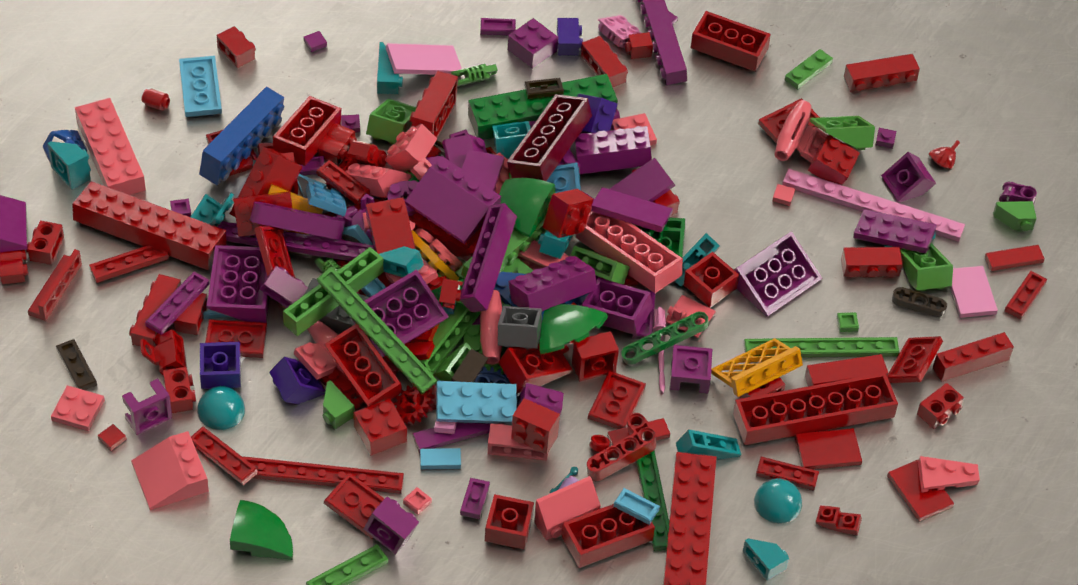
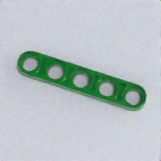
[621,312,709,365]

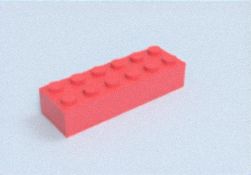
[75,98,146,195]
[576,211,683,293]

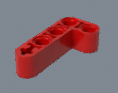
[587,413,656,481]

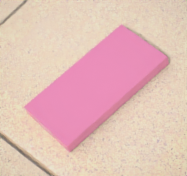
[386,43,462,75]

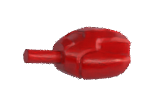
[929,140,960,169]

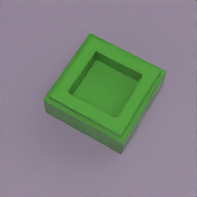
[837,312,859,332]

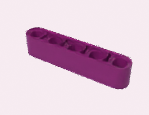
[250,202,345,240]

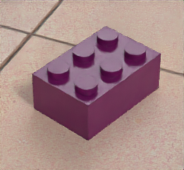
[582,278,653,335]

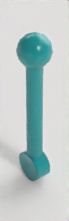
[550,467,578,493]

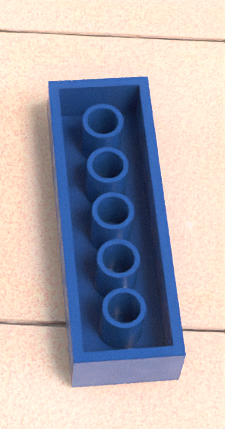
[199,86,284,186]

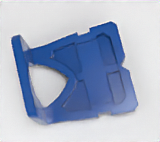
[43,130,87,161]

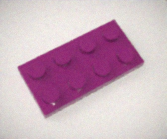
[853,209,936,254]

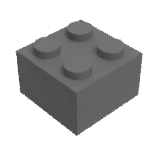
[498,306,542,349]

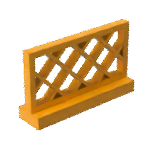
[711,338,803,397]

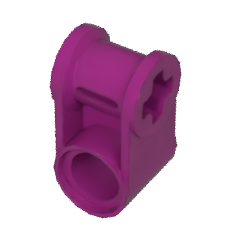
[999,181,1037,204]

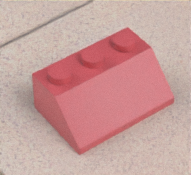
[345,163,412,198]
[534,476,601,540]

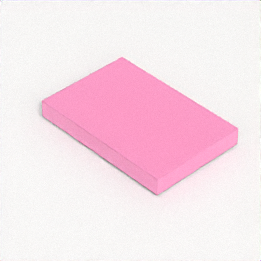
[950,266,998,318]

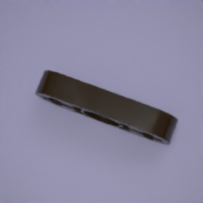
[892,287,947,317]

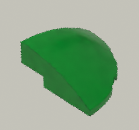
[499,178,556,238]
[633,218,686,258]
[540,304,608,354]
[230,500,293,560]

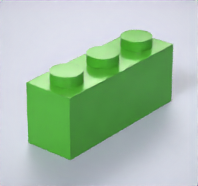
[570,246,630,284]

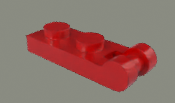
[320,368,366,411]

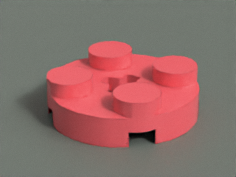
[429,238,463,272]

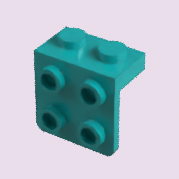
[191,193,234,227]

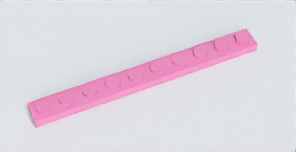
[782,168,965,242]

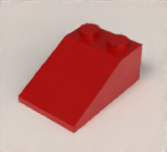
[366,197,415,254]
[498,342,572,393]

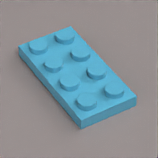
[179,56,222,117]
[436,381,517,424]

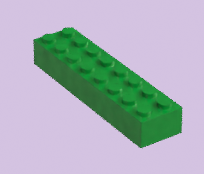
[468,74,618,140]

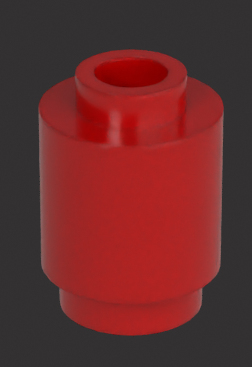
[141,88,170,111]

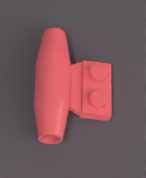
[774,100,827,162]
[480,290,503,365]
[294,320,344,380]

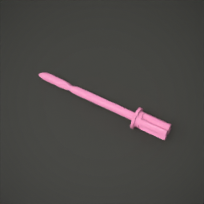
[653,307,666,394]

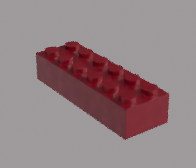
[507,94,592,181]

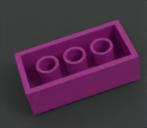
[575,126,652,174]
[508,256,597,311]

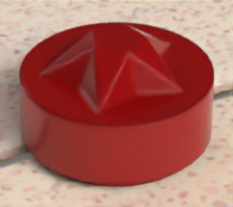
[589,435,610,452]

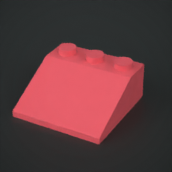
[131,431,209,510]

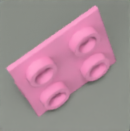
[598,15,641,48]

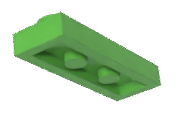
[784,49,833,90]

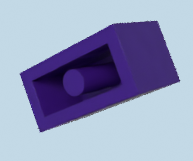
[557,18,583,56]

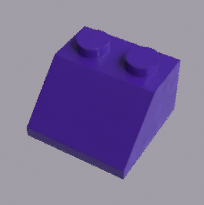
[577,94,618,134]
[269,357,326,405]

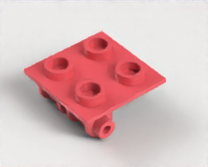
[666,295,716,338]

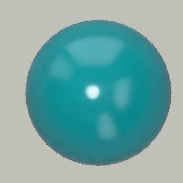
[197,386,245,430]
[754,478,802,523]

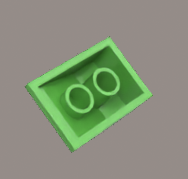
[366,98,416,145]
[809,116,875,150]
[900,243,953,291]

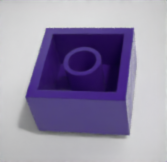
[200,342,241,389]

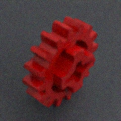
[393,385,435,425]

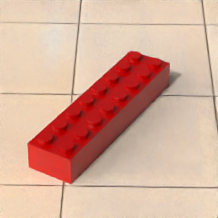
[72,181,226,270]
[733,372,898,445]
[663,452,717,585]

